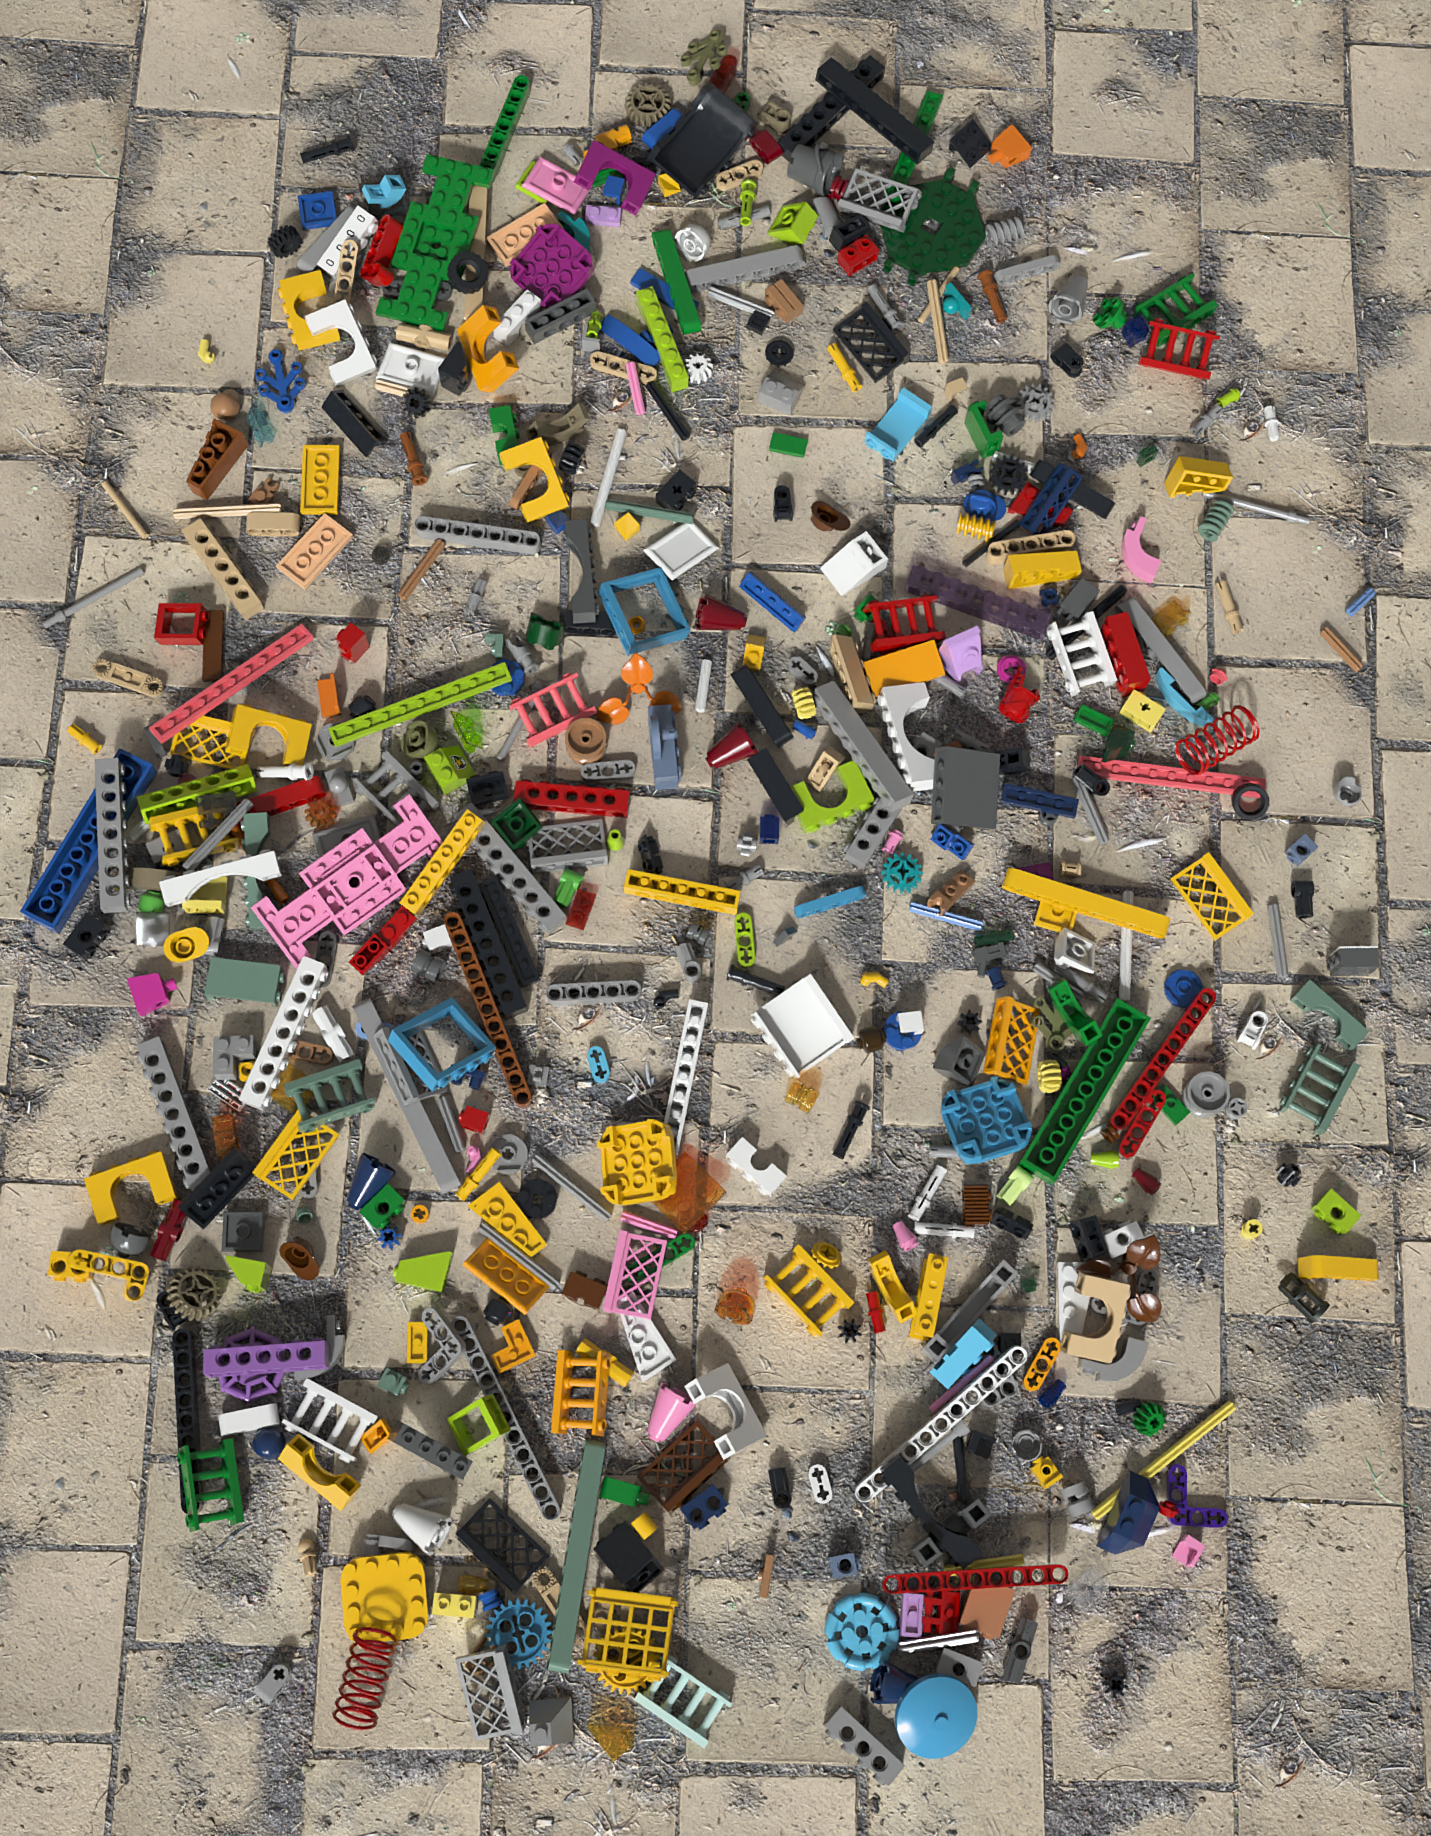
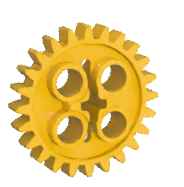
[593,1625,660,1695]

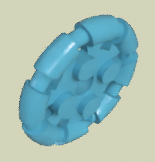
[824,1592,899,1671]

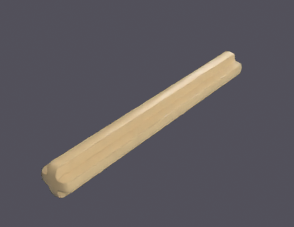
[927,279,949,364]

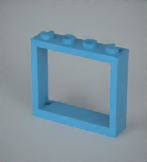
[598,567,690,655]
[388,997,496,1092]

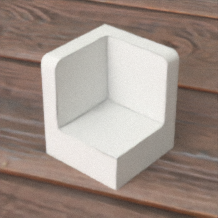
[896,1011,924,1035]

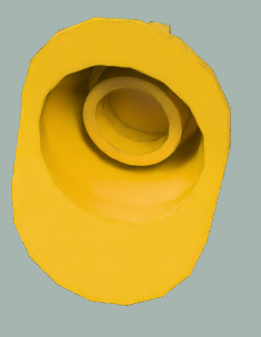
[163,927,209,963]

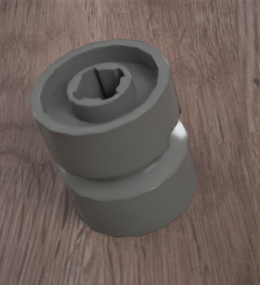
[411,948,447,983]

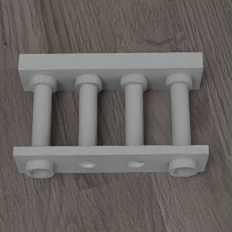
[353,751,440,828]

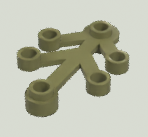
[680,30,728,86]
[1031,977,1082,1053]

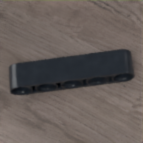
[1030,459,1116,519]
[730,664,794,748]

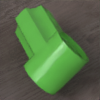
[553,868,584,908]

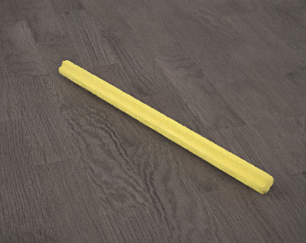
[1091,1401,1236,1520]

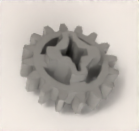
[1015,384,1055,423]

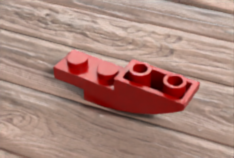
[349,905,418,975]

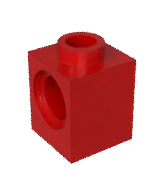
[458,1106,490,1135]

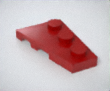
[1007,482,1074,527]

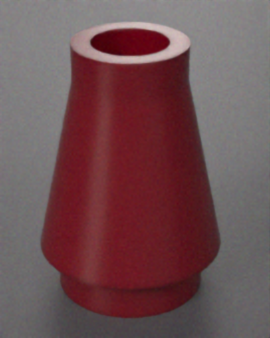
[1132,1167,1162,1195]

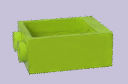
[447,1393,511,1456]

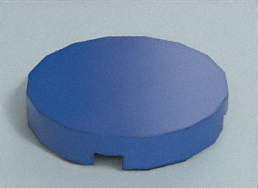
[1164,969,1203,1008]

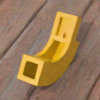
[868,1250,917,1324]

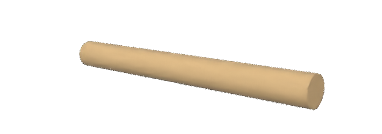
[918,267,960,324]
[101,481,149,539]

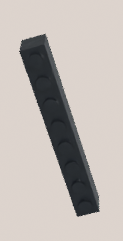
[815,57,934,165]

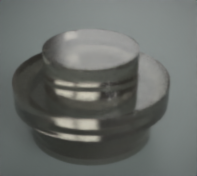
[371,546,390,565]

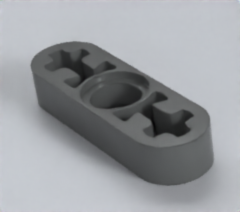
[312,931,337,988]

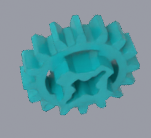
[881,852,923,894]

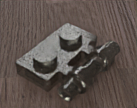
[195,791,239,830]

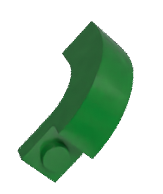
[1047,978,1103,1046]

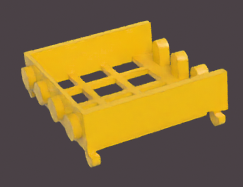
[577,1587,679,1682]

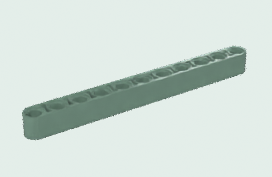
[547,1438,606,1674]

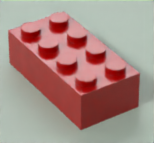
[1100,612,1151,698]

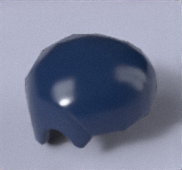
[252,1427,287,1460]

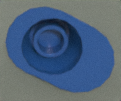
[963,489,1006,521]

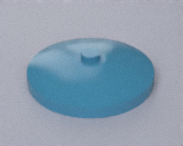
[894,1673,977,1759]

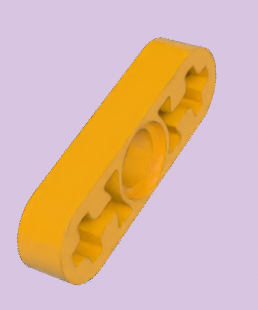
[1022,1337,1061,1392]

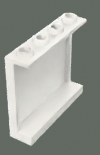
[751,974,854,1079]

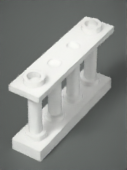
[1047,611,1117,697]
[282,1378,380,1463]

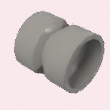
[1060,1481,1095,1518]

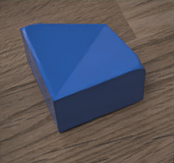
[546,511,571,535]

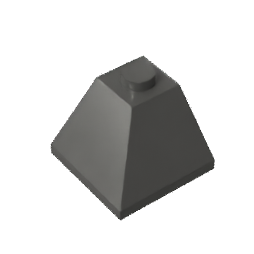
[933,1036,986,1087]

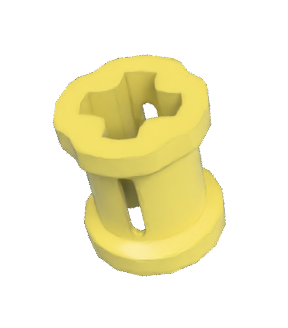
[1240,1219,1263,1239]

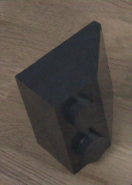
[438,341,469,396]

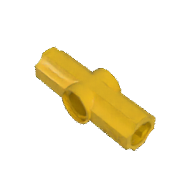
[575,1338,635,1387]

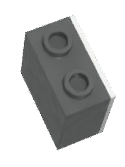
[1327,946,1380,976]

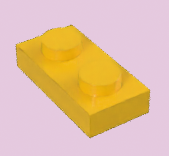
[407,1322,428,1364]

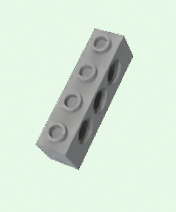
[823,1705,905,1786]

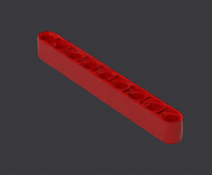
[1107,988,1216,1131]
[881,1564,1069,1594]

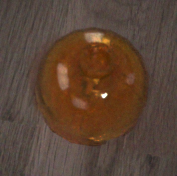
[714,1287,756,1325]

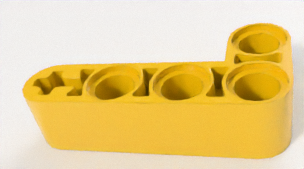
[67,1249,149,1301]
[1297,1255,1379,1281]

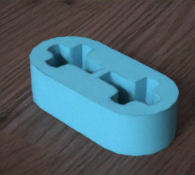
[587,1046,610,1083]

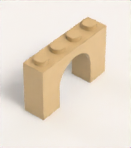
[1060,1271,1131,1364]

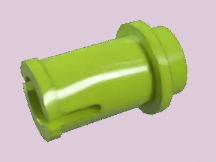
[1216,388,1241,408]

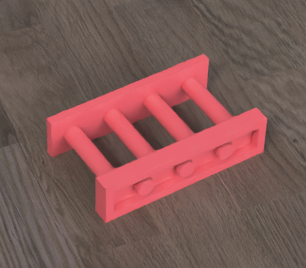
[509,672,597,748]

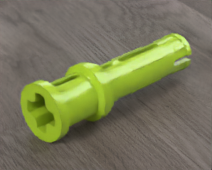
[740,179,757,226]

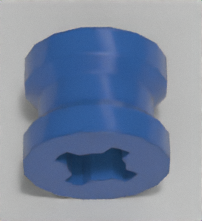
[478,1588,503,1612]

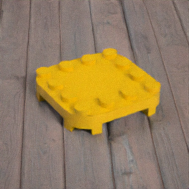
[597,1119,677,1206]
[340,1551,429,1642]

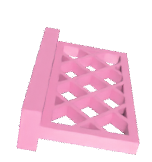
[603,1230,667,1320]

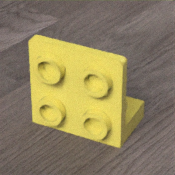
[182,876,228,914]

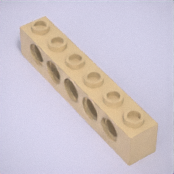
[182,518,264,621]

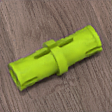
[586,311,603,339]

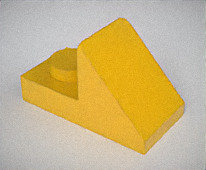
[742,634,766,672]

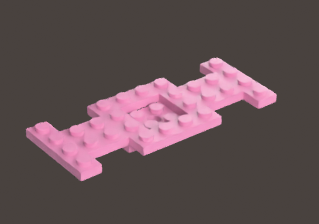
[250,794,443,970]

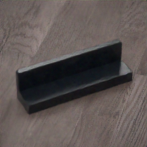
[322,390,387,457]
[747,748,804,825]

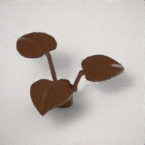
[1076,1235,1162,1322]

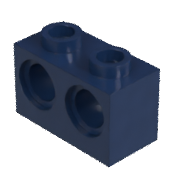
[680,1484,728,1530]

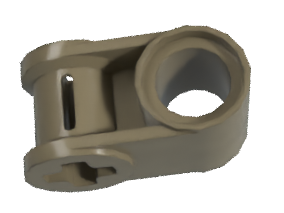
[757,101,790,133]

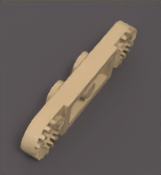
[92,659,164,697]
[533,1569,587,1644]

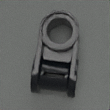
[1050,343,1084,378]
[773,485,793,522]
[157,1291,189,1331]

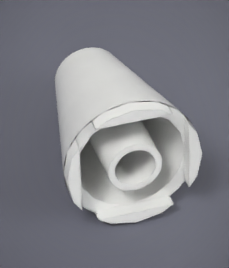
[392,1503,452,1556]

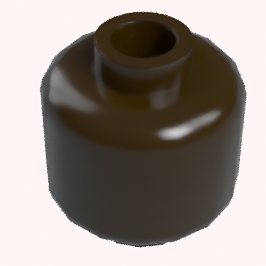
[856,1025,886,1054]

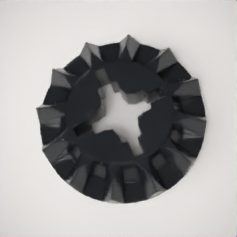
[765,340,793,367]

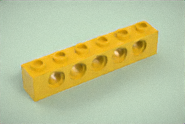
[399,809,486,916]
[624,869,741,915]

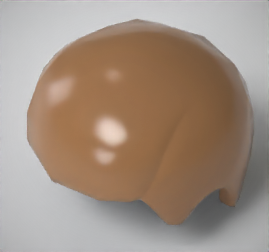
[210,392,240,420]

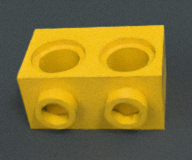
[48,1251,96,1283]

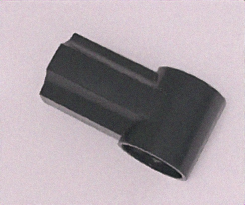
[1072,763,1110,796]
[1291,881,1314,919]
[768,1467,792,1510]

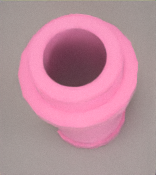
[882,829,903,855]

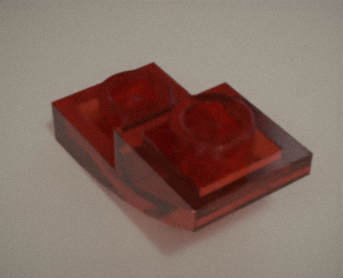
[565,889,597,930]

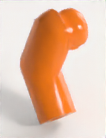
[1071,434,1087,460]

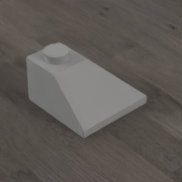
[529,1697,574,1747]

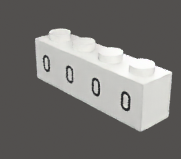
[317,206,379,279]

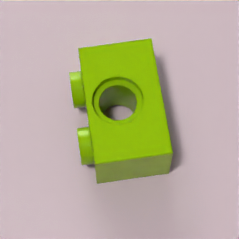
[1311,1189,1362,1235]

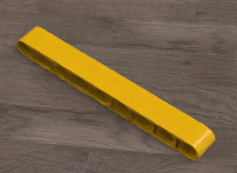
[1002,868,1171,939]

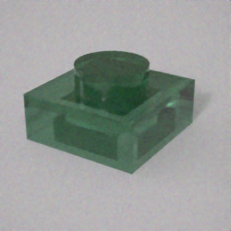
[1136,445,1159,467]

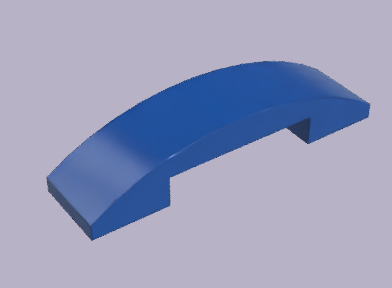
[600,314,660,368]

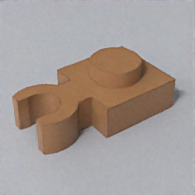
[248,478,279,504]

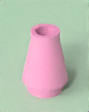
[892,1221,919,1252]

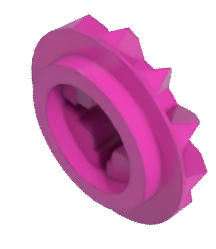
[997,655,1026,684]

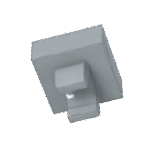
[527,1065,549,1088]

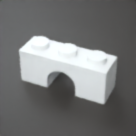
[493,289,542,347]
[726,1137,787,1197]

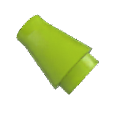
[606,829,625,851]
[1091,1150,1119,1170]

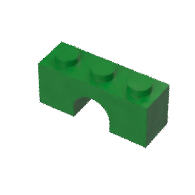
[488,405,521,465]

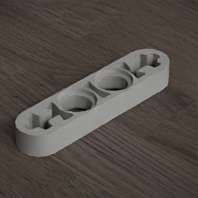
[994,255,1061,286]

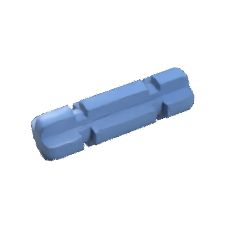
[1345,587,1376,617]

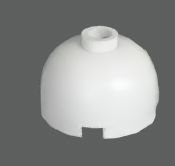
[675,224,711,262]

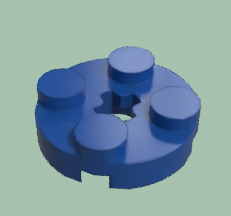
[491,658,525,696]
[883,1011,922,1051]

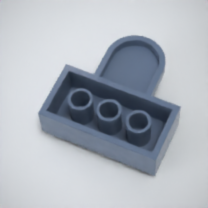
[648,704,681,790]

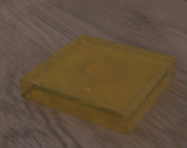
[271,1063,314,1115]

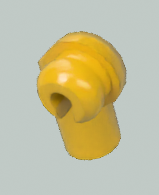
[860,971,890,988]

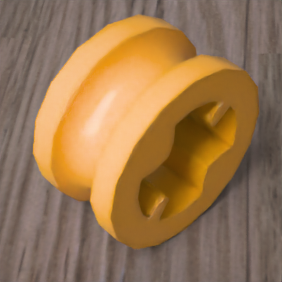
[410,1205,429,1224]

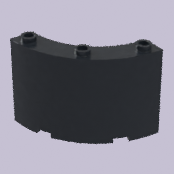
[647,82,758,199]

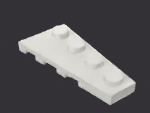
[617,1292,676,1383]

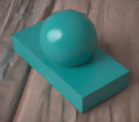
[942,282,972,320]

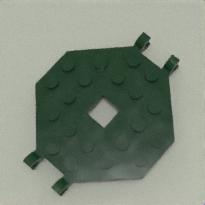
[880,167,986,286]

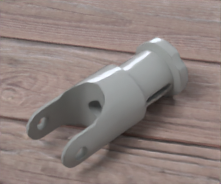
[505,635,540,676]

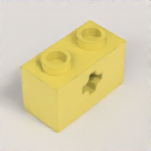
[1119,690,1166,733]
[432,1592,478,1618]

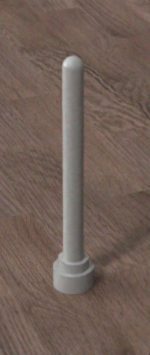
[497,681,547,762]
[889,1420,970,1489]

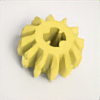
[792,687,816,719]
[1036,1059,1062,1093]

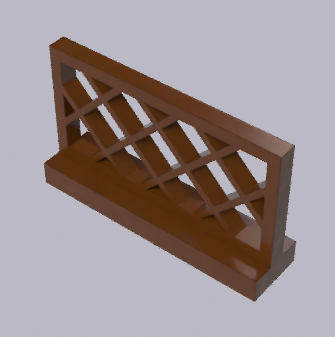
[637,1421,731,1515]

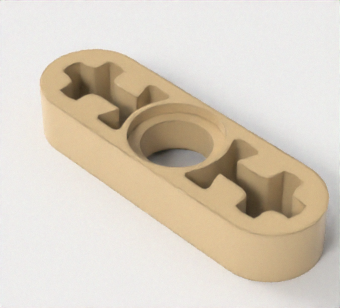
[716,160,763,191]

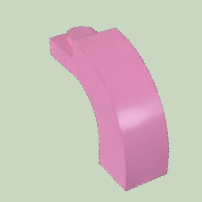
[1121,516,1161,583]

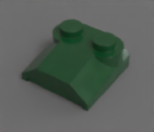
[491,798,543,852]

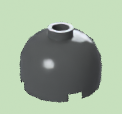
[109,1222,152,1258]

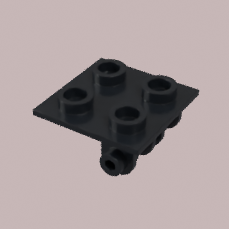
[949,119,992,168]

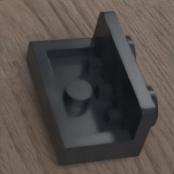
[466,771,509,806]

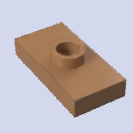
[757,1554,774,1598]

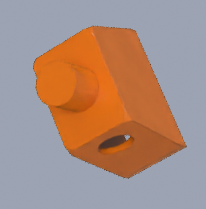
[987,124,1032,168]

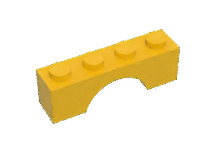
[278,1433,361,1511]

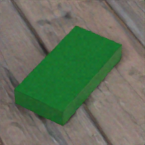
[769,432,808,458]
[1073,704,1115,737]

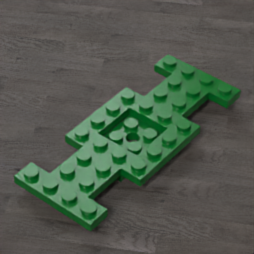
[375,154,495,332]

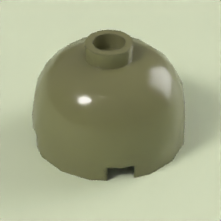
[401,720,439,760]

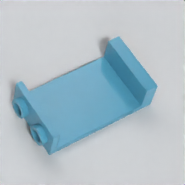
[864,387,932,462]

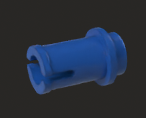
[792,719,817,740]

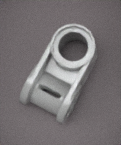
[253,1662,292,1705]

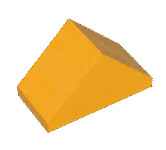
[361,1418,392,1455]

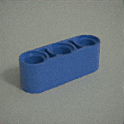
[642,108,685,150]

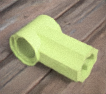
[997,1165,1034,1206]

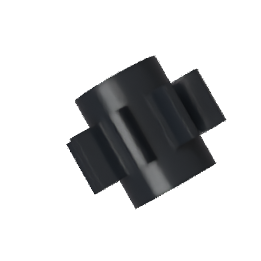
[164,754,189,777]
[957,1010,982,1035]
[1276,1163,1302,1187]
[837,1319,862,1344]
[1100,1671,1128,1698]

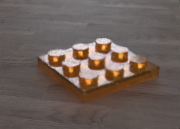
[651,1152,727,1234]

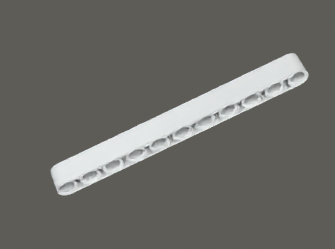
[855,1345,1027,1502]

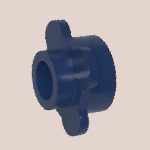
[1039,588,1059,607]

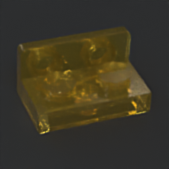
[1150,600,1191,637]

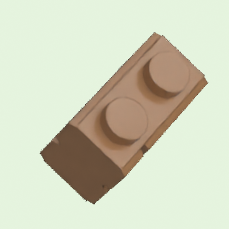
[764,279,804,323]

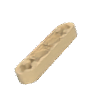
[333,240,358,304]
[590,351,657,385]

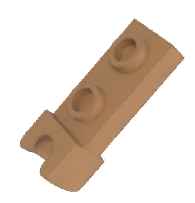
[927,870,975,917]

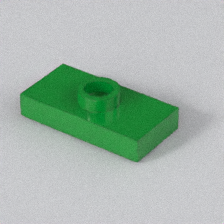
[1152,1084,1191,1126]

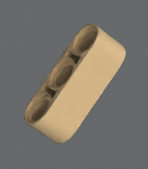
[246,512,300,537]

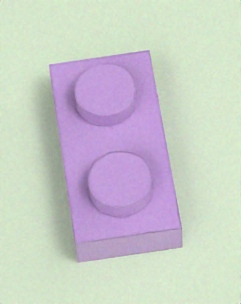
[585,205,621,227]
[899,1593,924,1638]

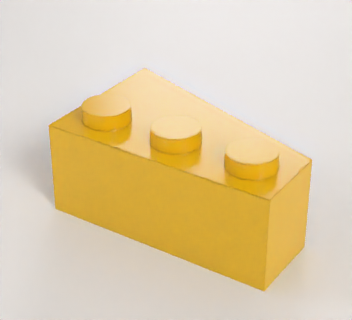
[1164,456,1233,498]

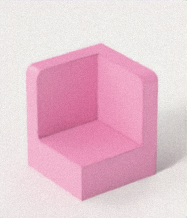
[1172,1534,1206,1568]

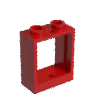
[154,603,209,645]

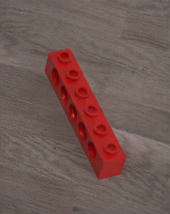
[513,779,630,818]

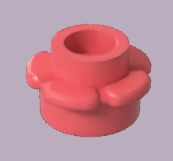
[1209,668,1228,685]

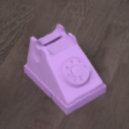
[938,625,983,684]

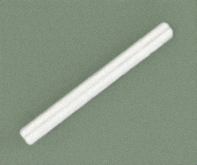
[590,428,626,527]
[1119,891,1134,1002]

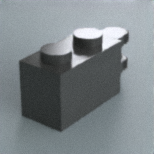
[1052,578,1100,627]

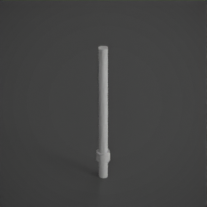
[1202,492,1310,525]
[42,568,144,628]

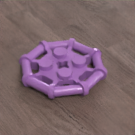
[218,1326,287,1404]

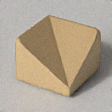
[944,377,967,402]

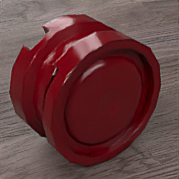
[828,174,850,202]

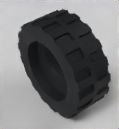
[447,251,488,294]

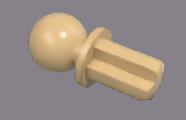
[298,1538,317,1576]

